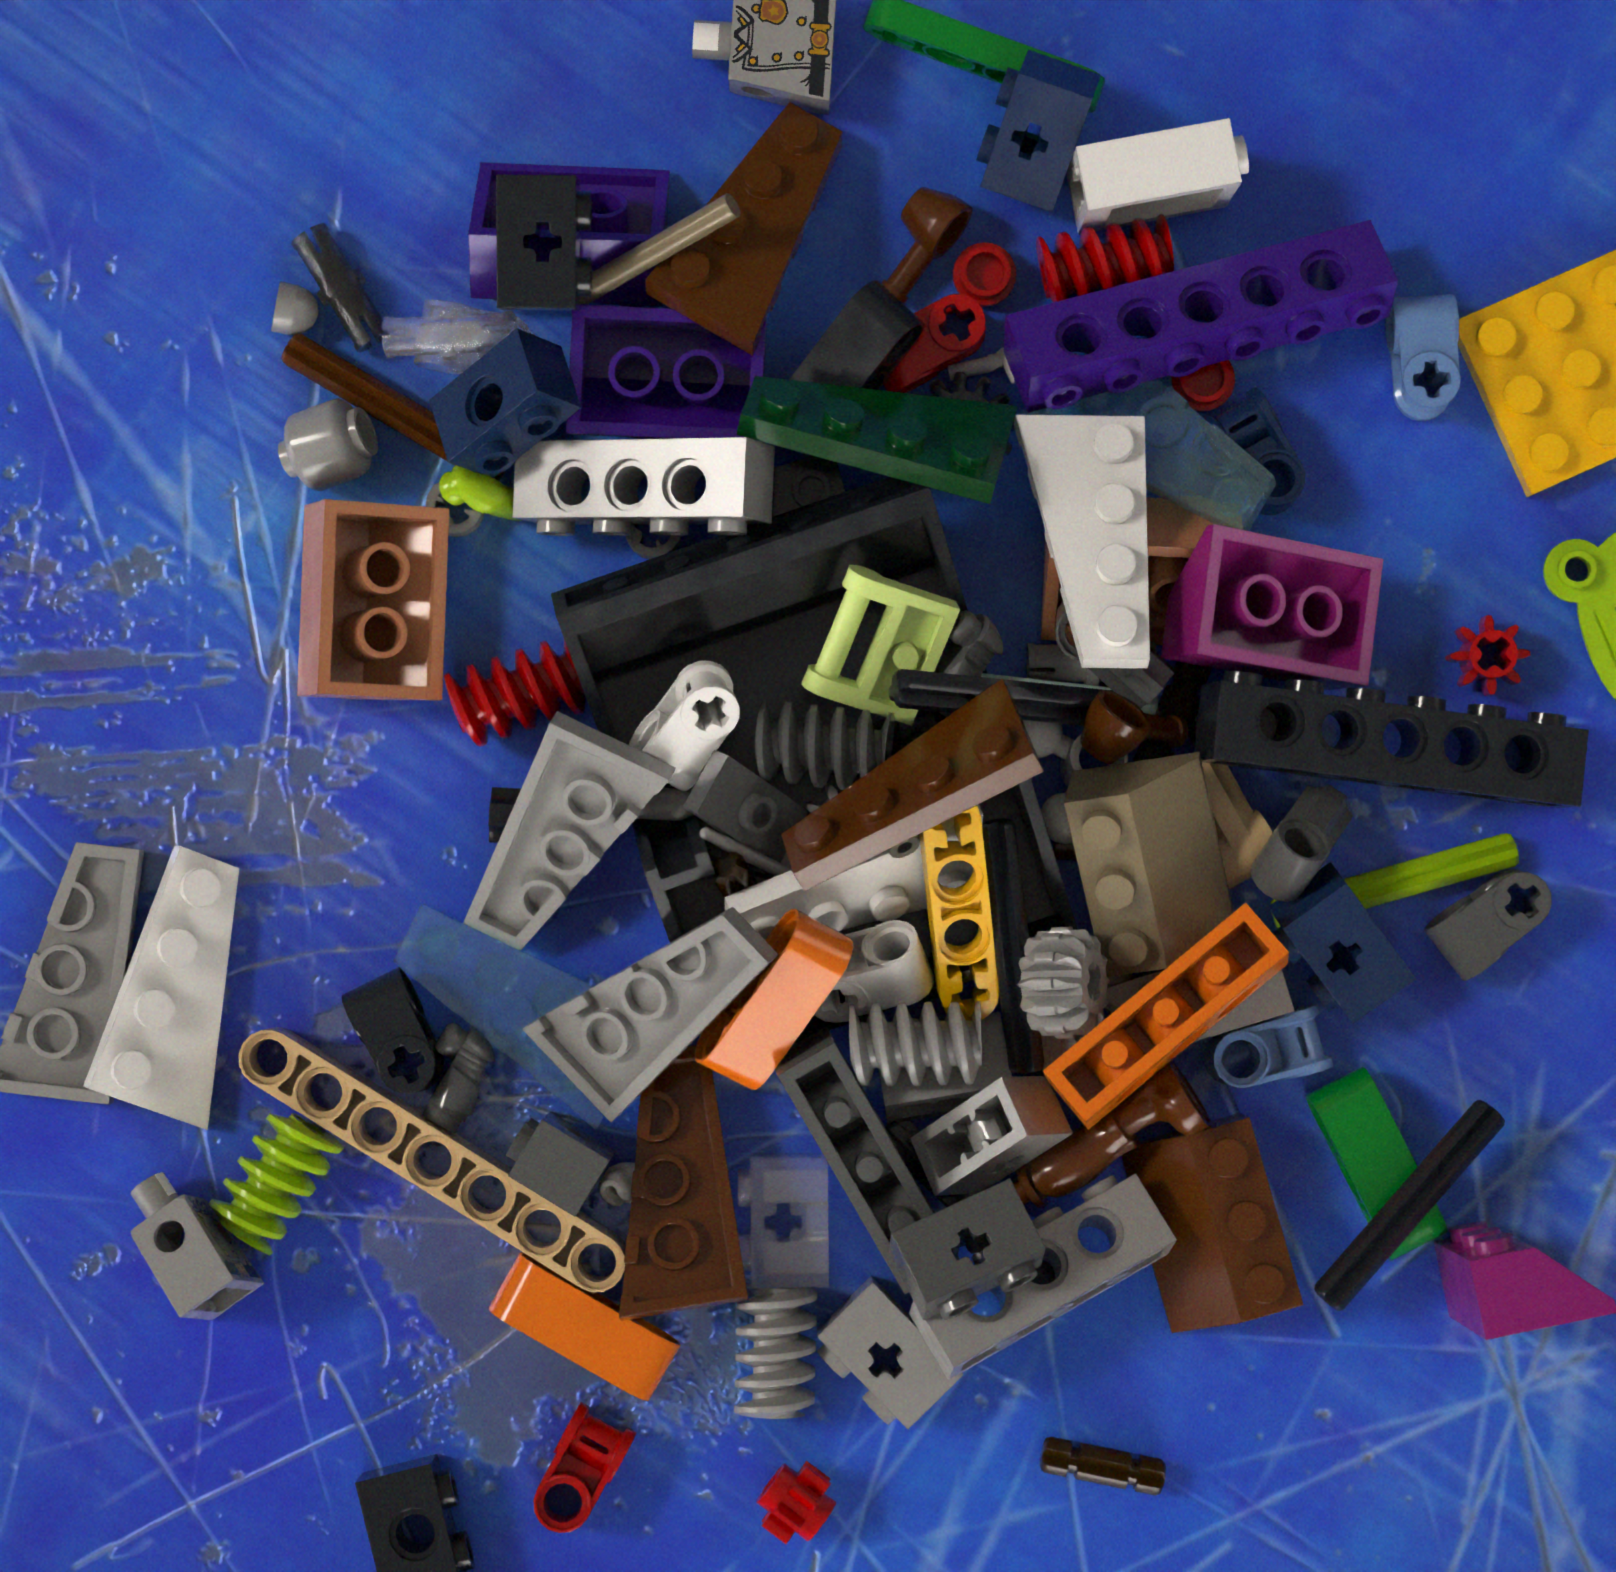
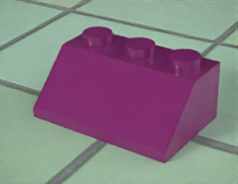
[1161,524,1384,690]
[1434,1221,1616,1340]

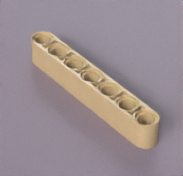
[239,1027,626,1292]

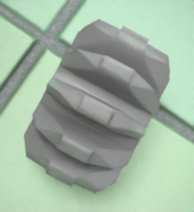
[1017,927,1110,1039]

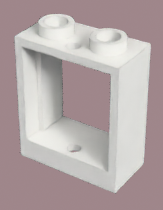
[1066,118,1249,234]

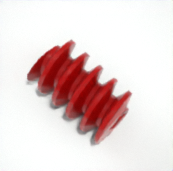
[1036,214,1174,303]
[444,639,585,747]

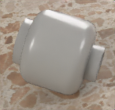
[278,398,378,491]

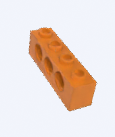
[1043,902,1289,1130]

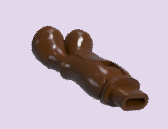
[1012,1060,1211,1209]

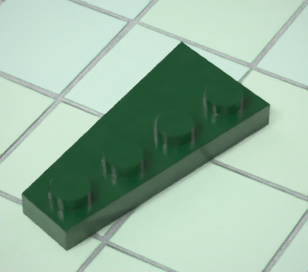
[737,376,1018,504]

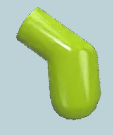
[439,465,522,522]

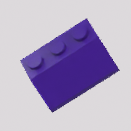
[468,162,670,307]
[566,304,767,441]

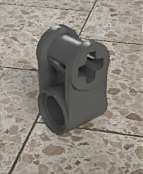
[1424,869,1552,981]

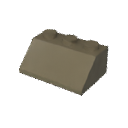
[1064,752,1234,977]

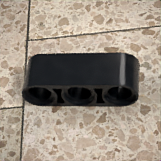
[789,280,925,458]

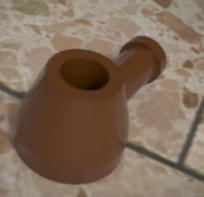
[881,187,973,305]
[1080,690,1189,764]

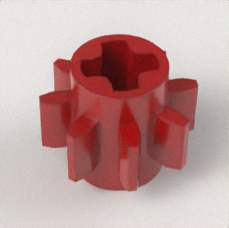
[1445,615,1531,696]
[756,1461,836,1544]

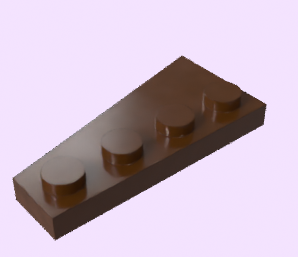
[645,102,842,356]
[781,678,1044,891]
[619,1045,749,1321]

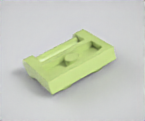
[801,565,960,726]

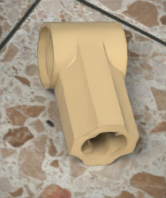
[1202,762,1273,890]

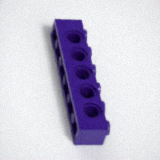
[1003,220,1398,413]

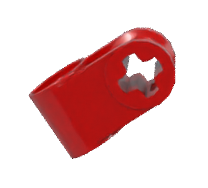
[883,294,986,393]
[533,1402,637,1533]

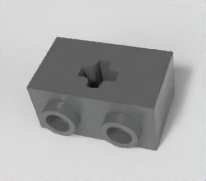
[506,1112,616,1217]
[889,1178,1046,1321]

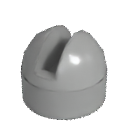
[271,281,318,335]

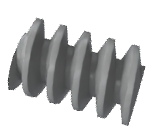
[849,1001,982,1087]
[734,1282,817,1419]

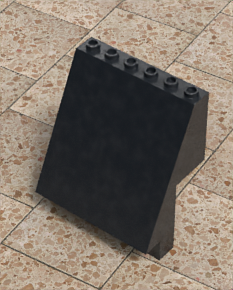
[551,477,1078,1044]

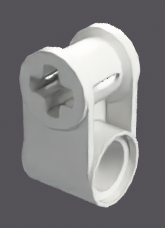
[629,661,740,792]
[814,920,934,1023]

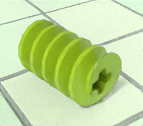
[208,1112,344,1256]

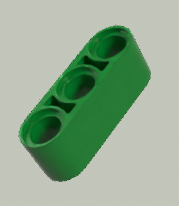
[1305,1067,1448,1261]

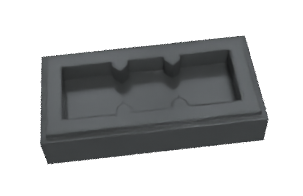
[683,750,809,863]

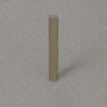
[580,193,741,305]

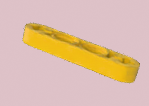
[919,805,999,1020]

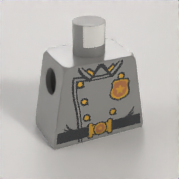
[692,0,836,115]
[130,1172,264,1320]

